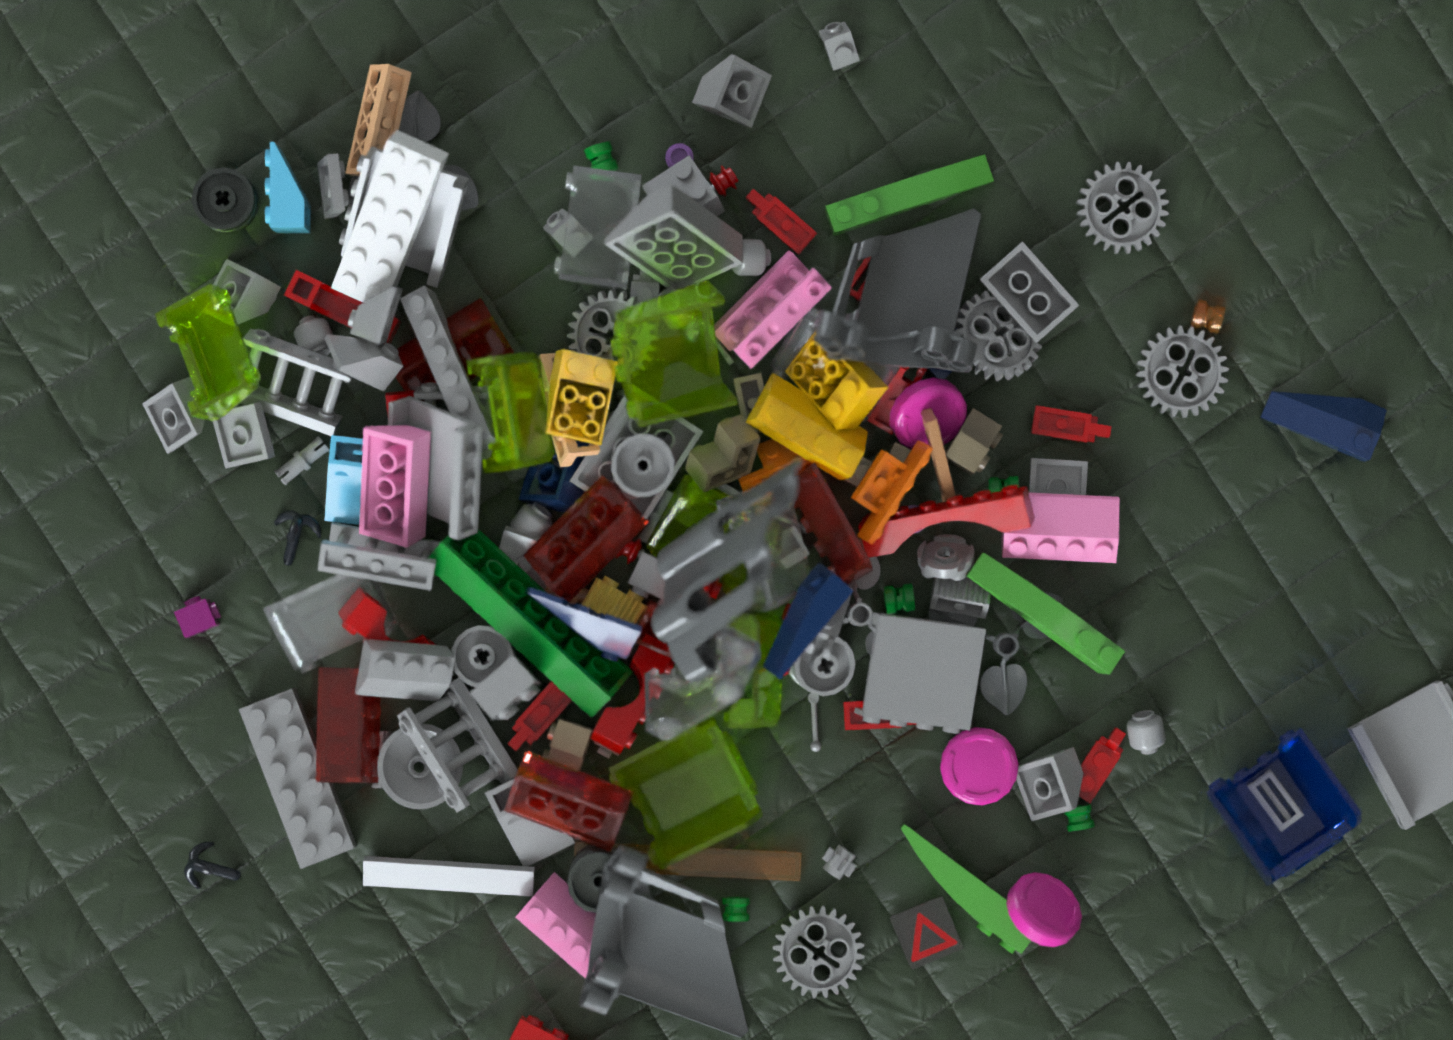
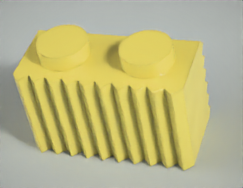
[581,576,646,624]

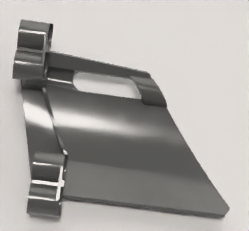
[814,208,981,372]
[579,846,748,1038]

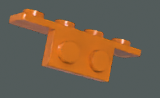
[738,439,817,494]
[851,440,933,544]

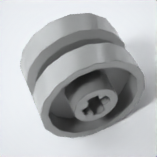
[611,434,674,497]
[452,625,515,687]
[789,637,855,696]

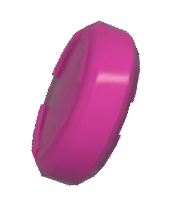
[890,378,967,450]
[940,727,1018,805]
[1006,872,1082,947]

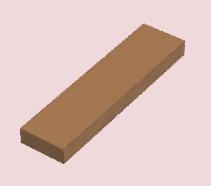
[921,408,956,502]

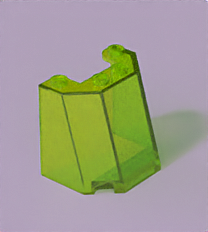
[611,280,737,427]
[608,715,763,870]

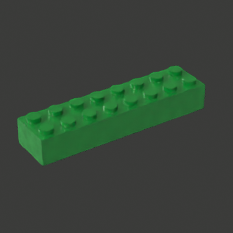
[428,529,633,718]

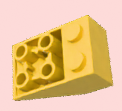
[785,332,888,430]
[546,349,618,446]

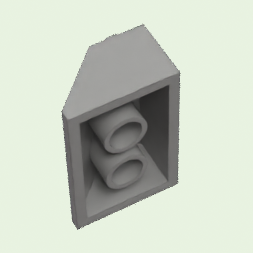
[980,242,1079,343]
[355,639,455,701]

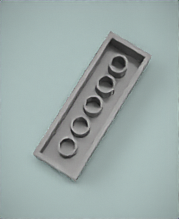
[239,688,357,869]

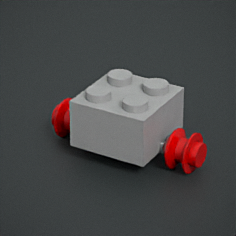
[642,155,739,216]
[613,533,723,604]

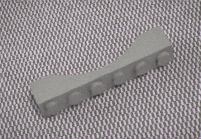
[400,286,501,452]

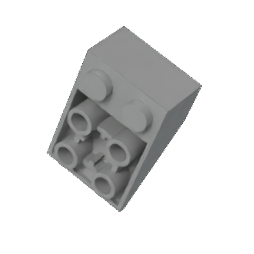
[470,655,542,720]
[485,767,575,866]

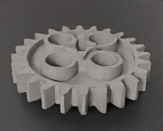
[1076,162,1169,254]
[567,289,659,382]
[954,291,1042,381]
[1136,326,1229,418]
[773,905,865,998]

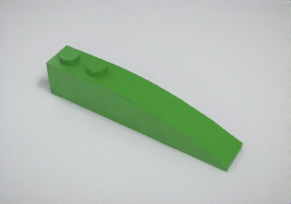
[825,155,994,236]
[966,552,1125,675]
[900,823,1032,954]

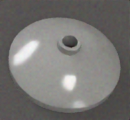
[377,724,463,809]

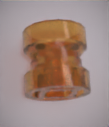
[1190,299,1226,334]

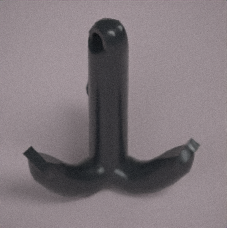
[274,510,321,566]
[184,842,241,889]

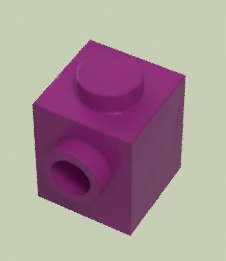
[174,596,221,638]

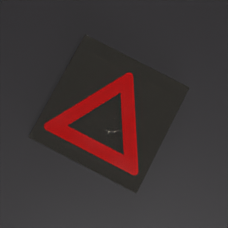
[890,895,964,970]

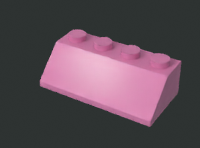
[359,425,431,548]
[1001,493,1120,563]
[516,872,596,978]

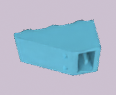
[265,142,311,233]
[325,435,363,525]

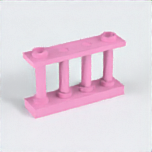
[709,250,832,368]

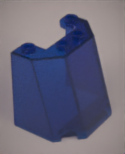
[1206,729,1362,886]

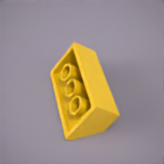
[746,373,868,480]

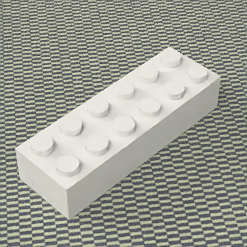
[331,130,449,303]

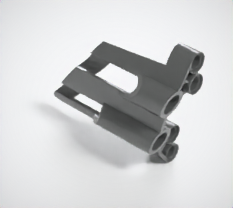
[652,457,803,684]

